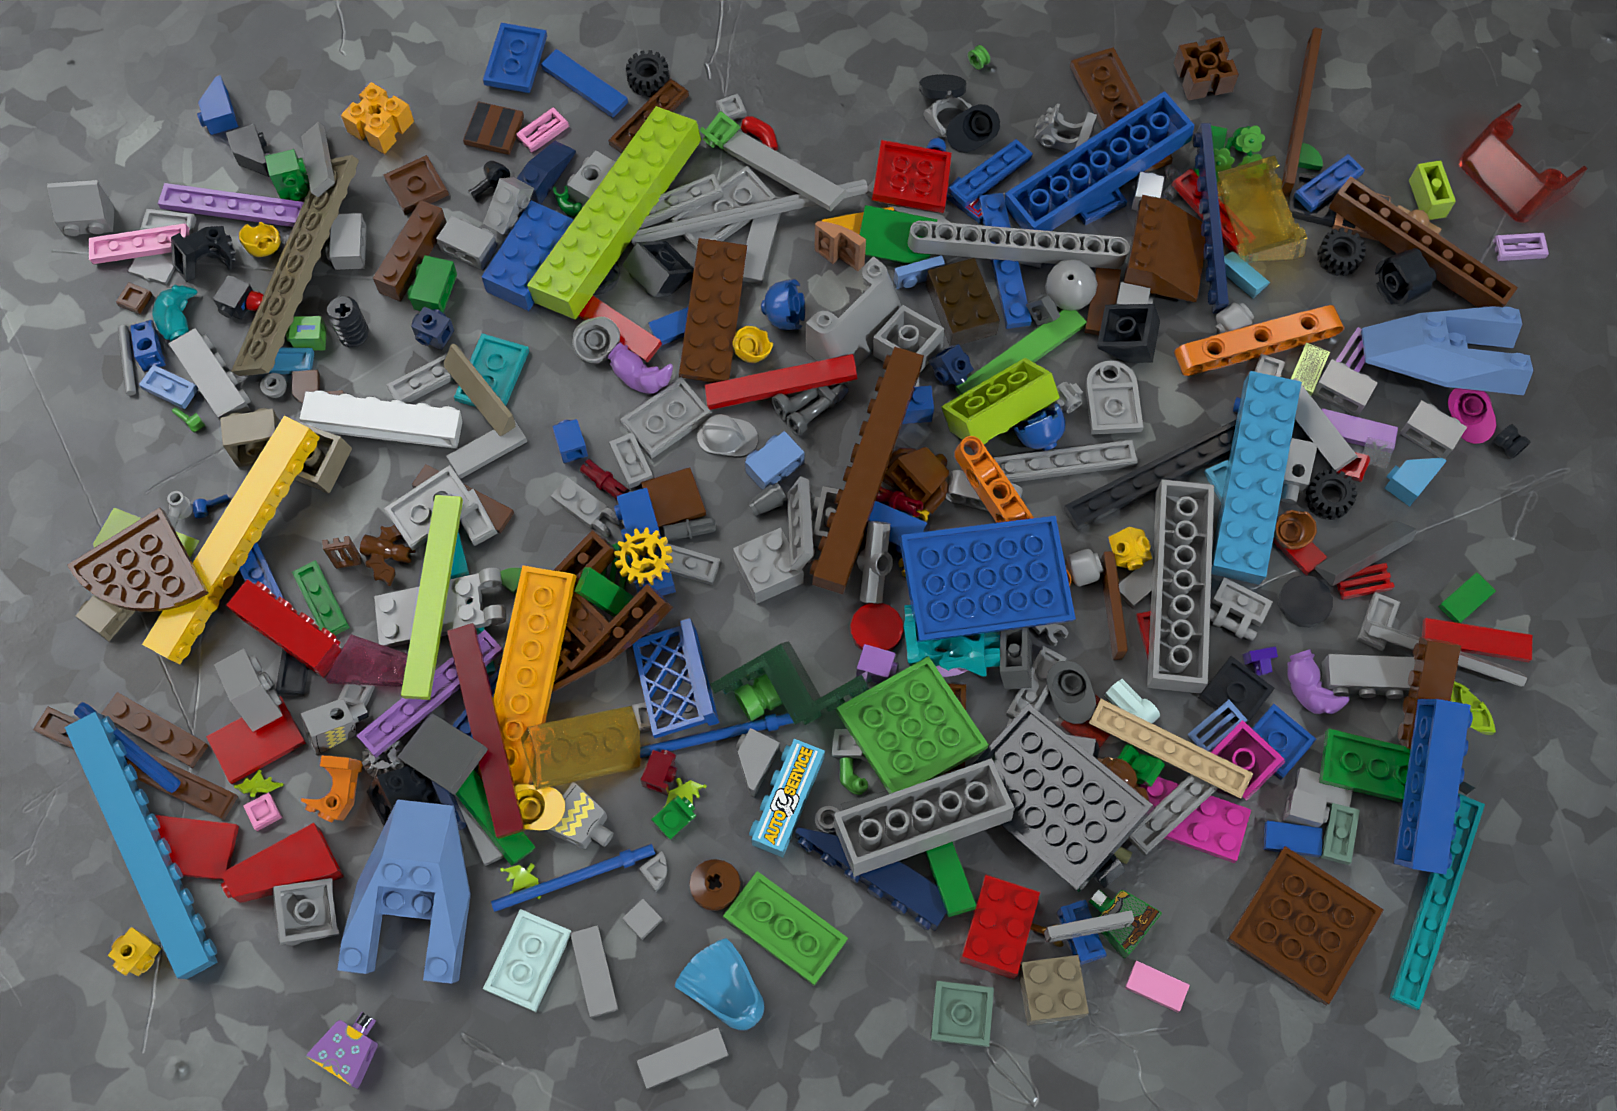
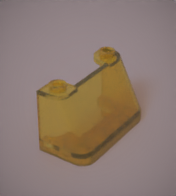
[1217,155,1307,262]

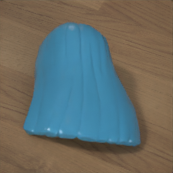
[675,938,764,1030]

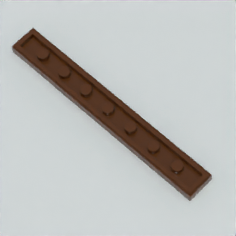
[1280,27,1323,197]
[33,706,238,821]

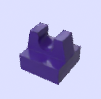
[1242,646,1278,676]

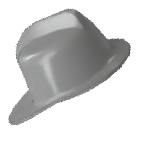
[697,414,758,457]

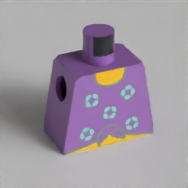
[306,1012,378,1089]

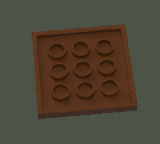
[1227,846,1384,1006]

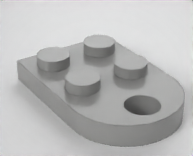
[1085,361,1144,434]

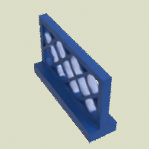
[632,618,720,739]

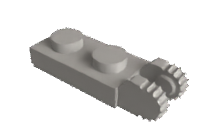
[551,477,622,537]

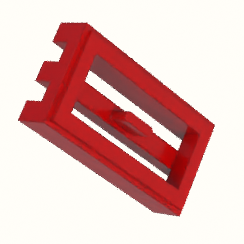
[1337,563,1395,600]

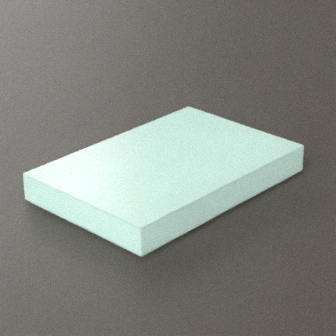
[483,909,572,1012]

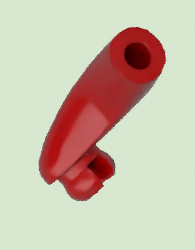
[741,116,778,151]

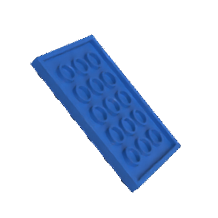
[899,516,1076,642]

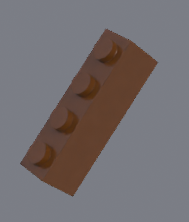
[373,200,447,302]
[1398,637,1461,749]

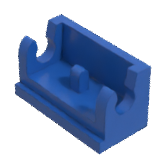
[1057,900,1107,965]

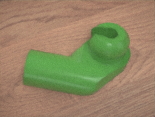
[840,757,868,795]

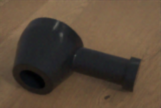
[468,161,510,200]

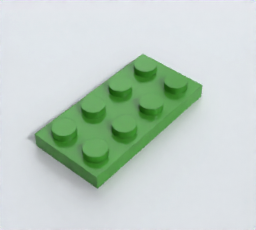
[723,871,848,986]

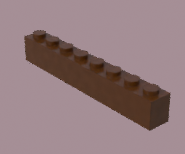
[1328,176,1518,308]

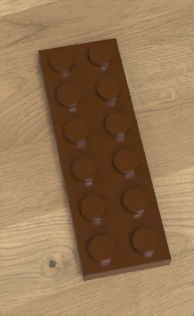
[1070,47,1173,173]
[679,238,747,383]

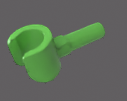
[172,407,205,432]

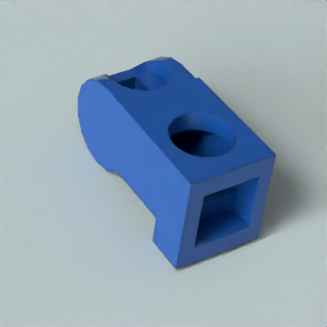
[131,320,166,371]

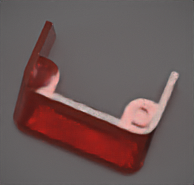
[1459,103,1588,223]

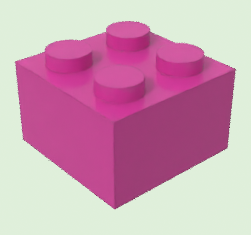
[1211,720,1285,801]

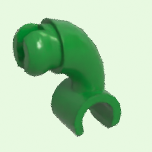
[553,185,582,217]

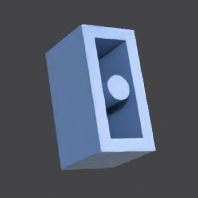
[745,431,805,490]

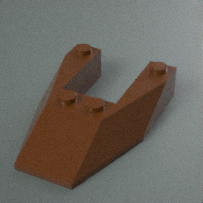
[498,530,674,693]

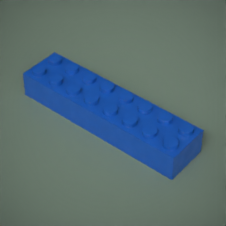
[1005,91,1194,231]

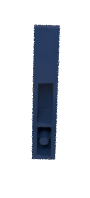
[795,827,947,931]

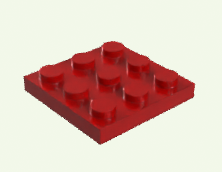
[872,140,952,213]

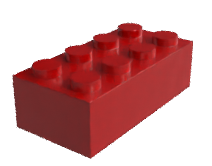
[227,579,344,678]

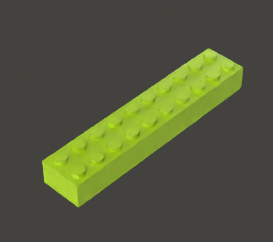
[527,106,701,320]

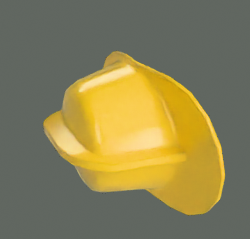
[515,784,565,831]

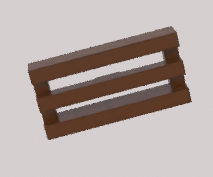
[322,536,362,569]

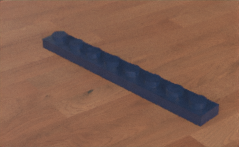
[1193,123,1229,314]

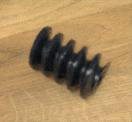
[327,296,369,347]

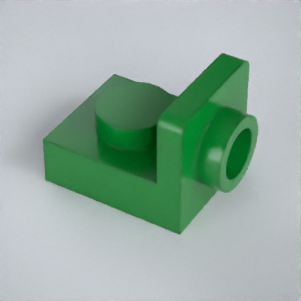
[1118,744,1165,787]
[651,796,696,840]

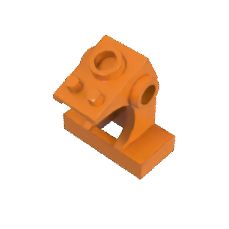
[301,755,363,823]

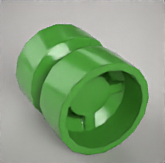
[734,673,784,721]

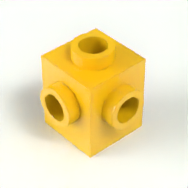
[1108,527,1152,570]
[108,927,162,976]

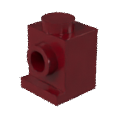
[640,749,677,796]

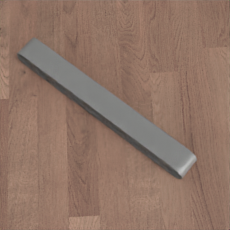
[907,221,1130,269]

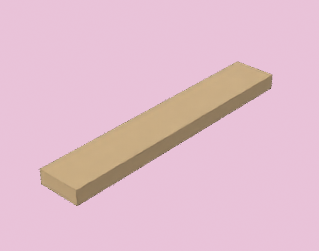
[1089,699,1253,799]

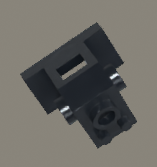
[171,226,235,282]

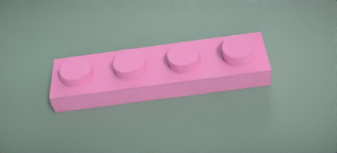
[89,223,190,264]

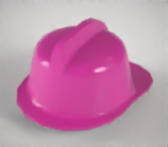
[1448,388,1496,444]

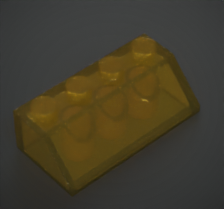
[521,706,640,790]

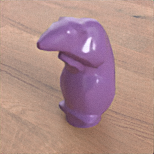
[608,343,673,394]
[1287,649,1349,714]

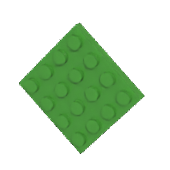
[836,656,989,794]

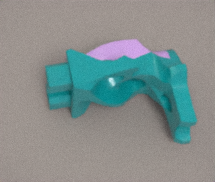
[904,605,1000,677]

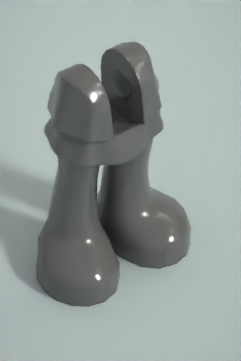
[772,384,849,436]

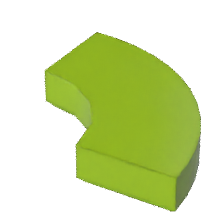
[1451,681,1496,735]

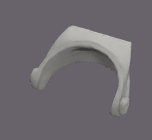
[923,95,972,137]

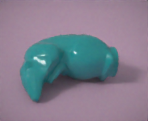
[152,285,197,342]

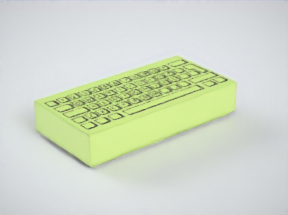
[1291,343,1330,396]

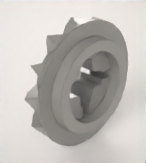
[362,740,405,778]

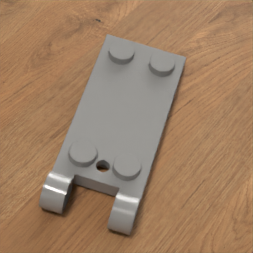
[374,568,507,649]

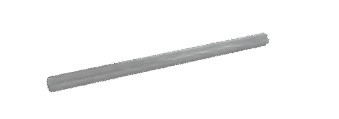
[631,179,868,246]

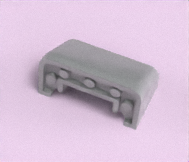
[806,256,902,368]

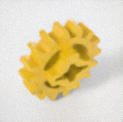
[614,527,673,587]

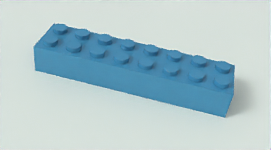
[1211,371,1302,585]

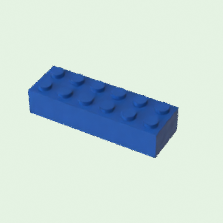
[1394,699,1473,875]

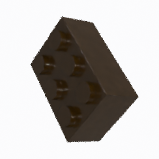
[926,257,1000,346]

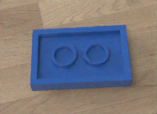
[483,23,547,93]

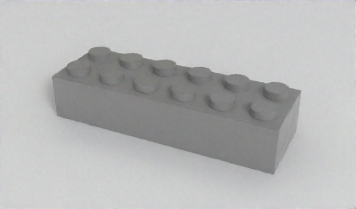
[834,758,1014,877]

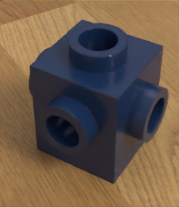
[411,307,454,350]
[928,344,974,386]

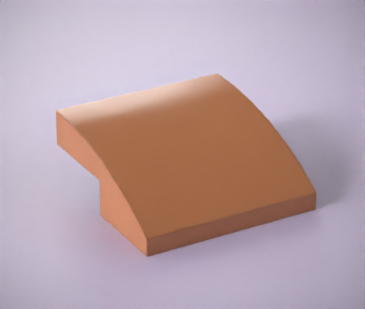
[815,221,866,271]

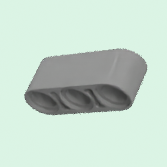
[946,470,1023,511]

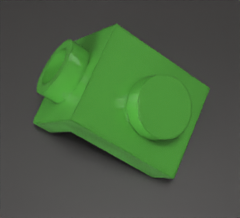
[699,111,740,150]

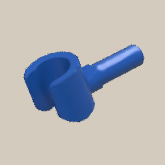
[192,494,229,518]

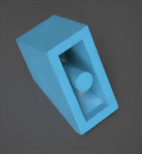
[1384,458,1446,507]

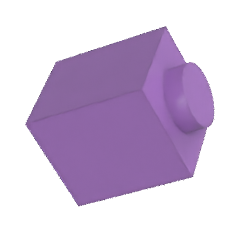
[856,644,899,684]

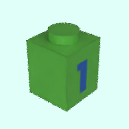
[286,316,327,351]

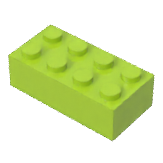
[941,358,1060,445]

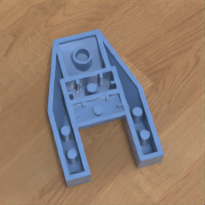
[1361,306,1533,395]
[337,800,470,984]

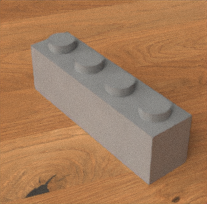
[168,328,251,420]
[1321,654,1415,699]

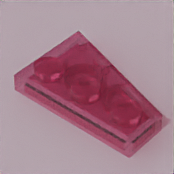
[326,634,408,687]

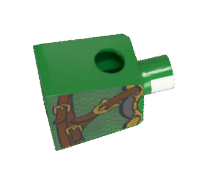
[1089,889,1162,959]

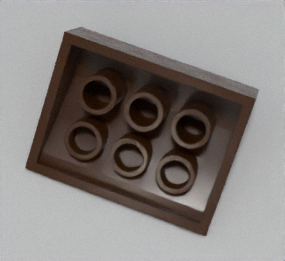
[1123,194,1206,302]

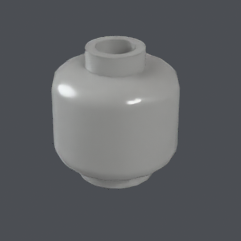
[1215,303,1254,334]
[1065,549,1104,587]

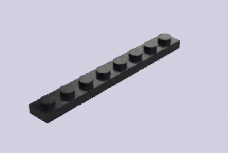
[1064,419,1237,530]

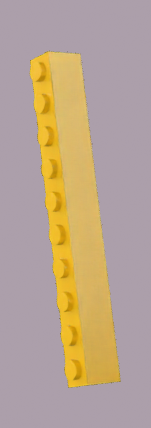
[142,416,320,664]

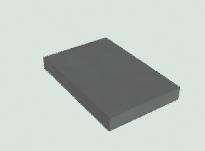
[398,713,488,795]

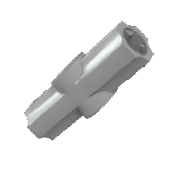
[857,521,893,603]

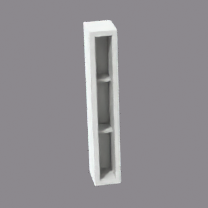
[300,391,463,449]

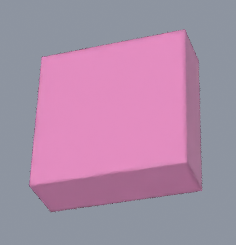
[243,792,282,831]

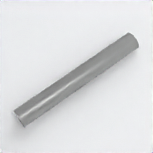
[118,325,136,396]

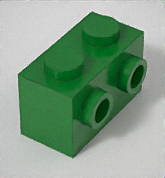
[265,149,310,201]
[408,255,457,313]

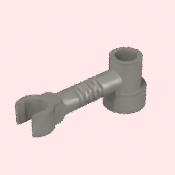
[167,491,193,529]

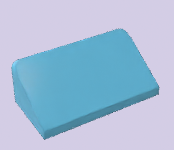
[1224,251,1270,298]

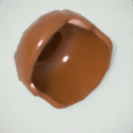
[1274,510,1317,550]

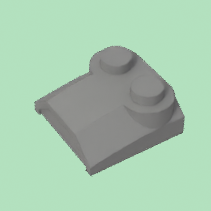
[273,878,339,946]

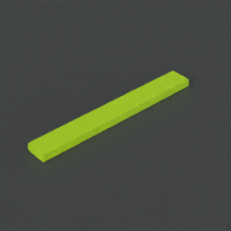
[401,495,463,700]

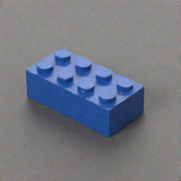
[482,201,574,311]

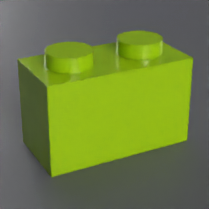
[1409,160,1456,220]

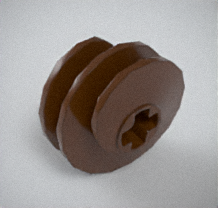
[689,859,740,911]

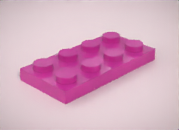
[1140,777,1251,863]

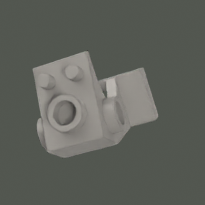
[1034,104,1097,153]

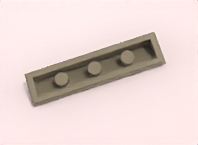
[444,344,516,436]

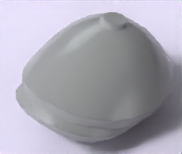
[572,317,620,364]

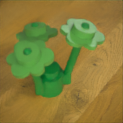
[1213,125,1266,176]

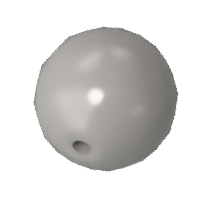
[1045,259,1097,311]

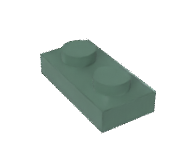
[1321,803,1360,865]

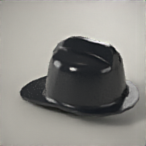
[946,104,1000,152]

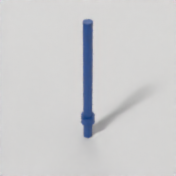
[638,711,799,758]
[491,844,655,912]

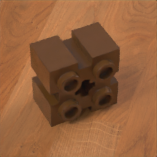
[1174,36,1239,101]

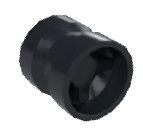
[1493,424,1531,459]

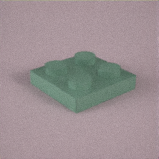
[931,981,994,1048]

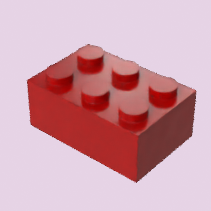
[959,875,1040,980]

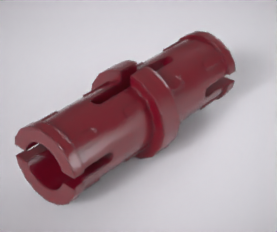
[580,459,630,501]
[876,487,923,517]

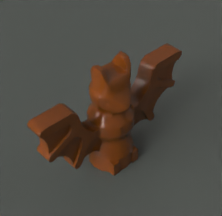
[360,524,416,586]

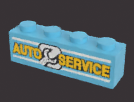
[749,739,825,858]

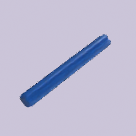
[74,702,181,793]

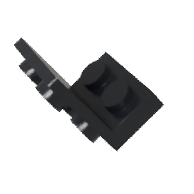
[367,766,441,826]

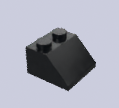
[623,240,694,298]
[1097,304,1160,363]

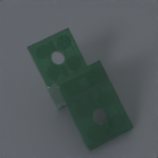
[710,641,873,726]

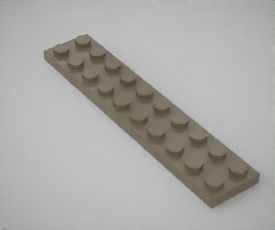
[231,155,359,376]

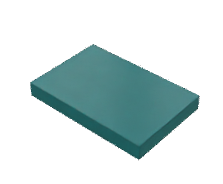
[454,333,529,407]

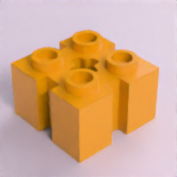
[341,82,414,154]

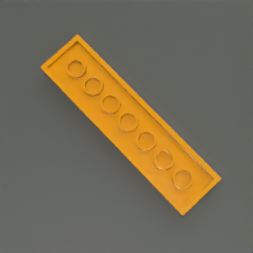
[477,565,576,786]

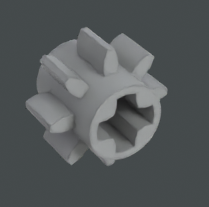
[1052,382,1083,413]

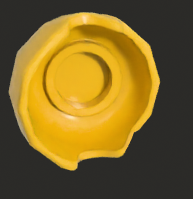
[239,222,281,257]
[733,326,773,363]

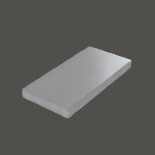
[671,166,777,251]

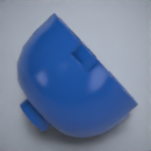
[761,279,805,330]
[1012,403,1066,451]

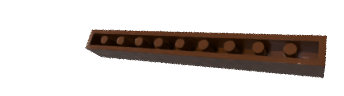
[810,346,924,594]

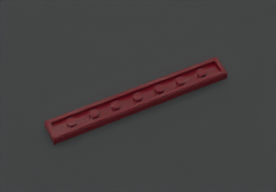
[447,623,526,839]

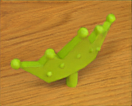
[234,769,284,797]
[663,778,707,808]
[500,863,541,899]

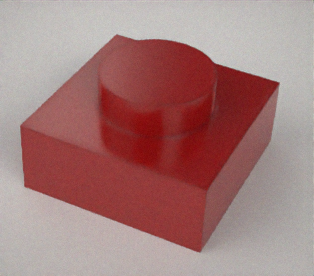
[1336,452,1371,482]

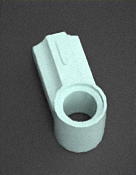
[1104,679,1160,723]

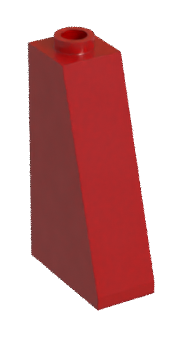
[221,823,344,903]

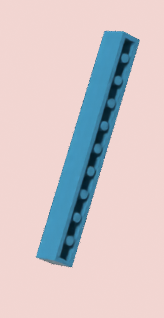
[65,711,218,979]

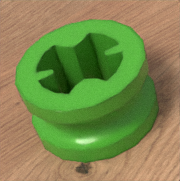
[968,45,990,70]

